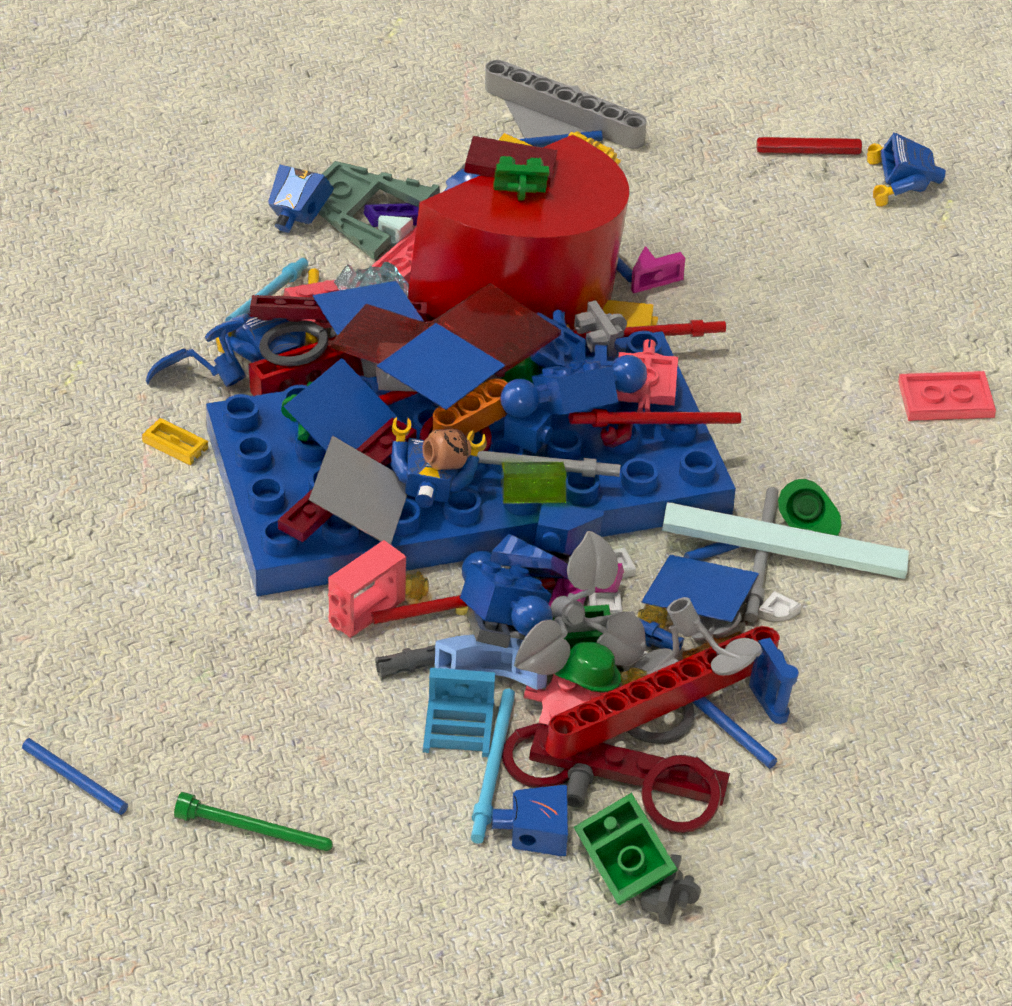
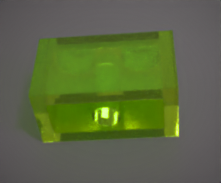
[501,462,566,504]

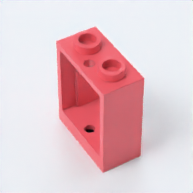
[328,540,406,638]

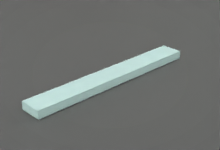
[662,502,909,579]

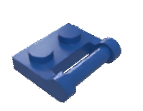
[749,638,799,724]

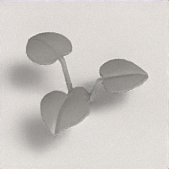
[514,531,646,675]
[621,597,763,683]

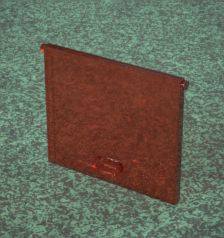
[426,283,561,378]
[328,304,459,364]

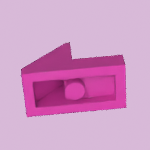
[631,246,686,294]

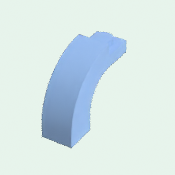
[435,635,547,690]

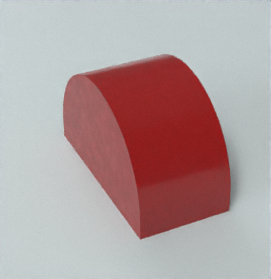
[407,134,630,337]

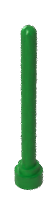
[174,792,333,851]

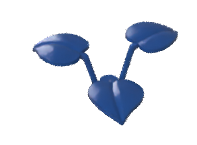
[146,313,250,387]

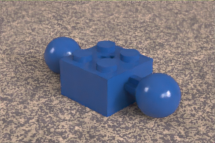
[500,355,647,418]
[460,551,553,636]

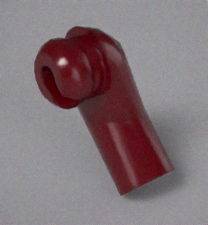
[600,424,633,448]

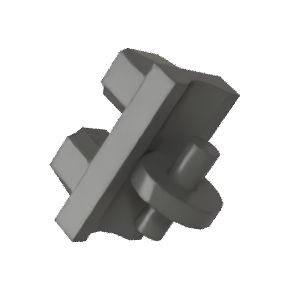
[641,854,701,925]

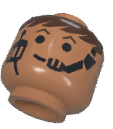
[423,429,471,470]

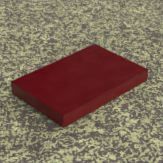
[464,136,557,187]

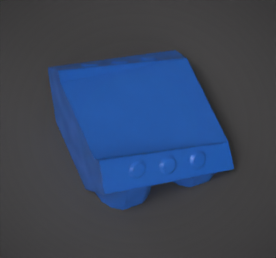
[490,534,568,579]

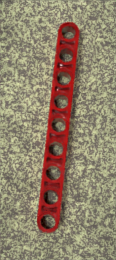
[545,626,780,759]

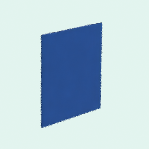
[313,281,423,337]
[377,323,505,410]
[284,358,403,451]
[641,555,759,622]

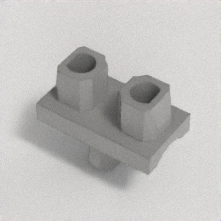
[574,300,627,357]

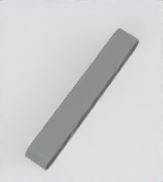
[485,60,646,149]

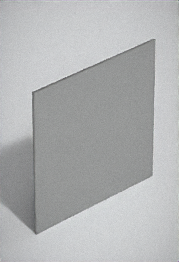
[504,85,589,138]
[309,436,407,545]

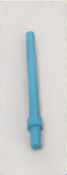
[225,258,308,322]
[471,689,515,844]

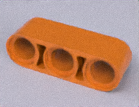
[433,378,507,438]

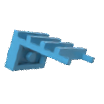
[423,668,496,757]

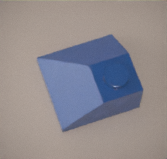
[534,500,604,557]

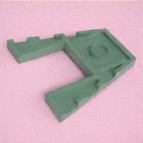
[318,161,440,260]

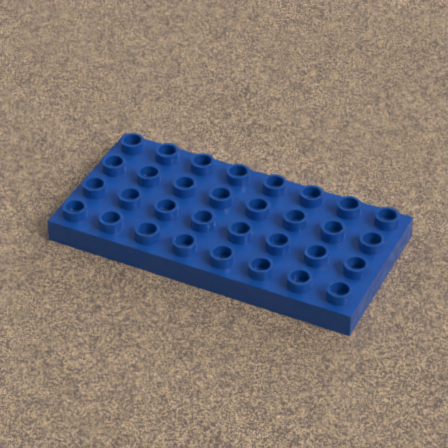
[206,331,736,597]

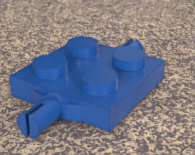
[531,310,585,368]

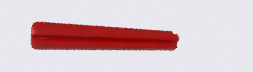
[756,137,862,155]

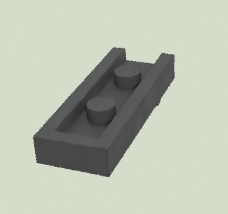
[467,607,511,648]

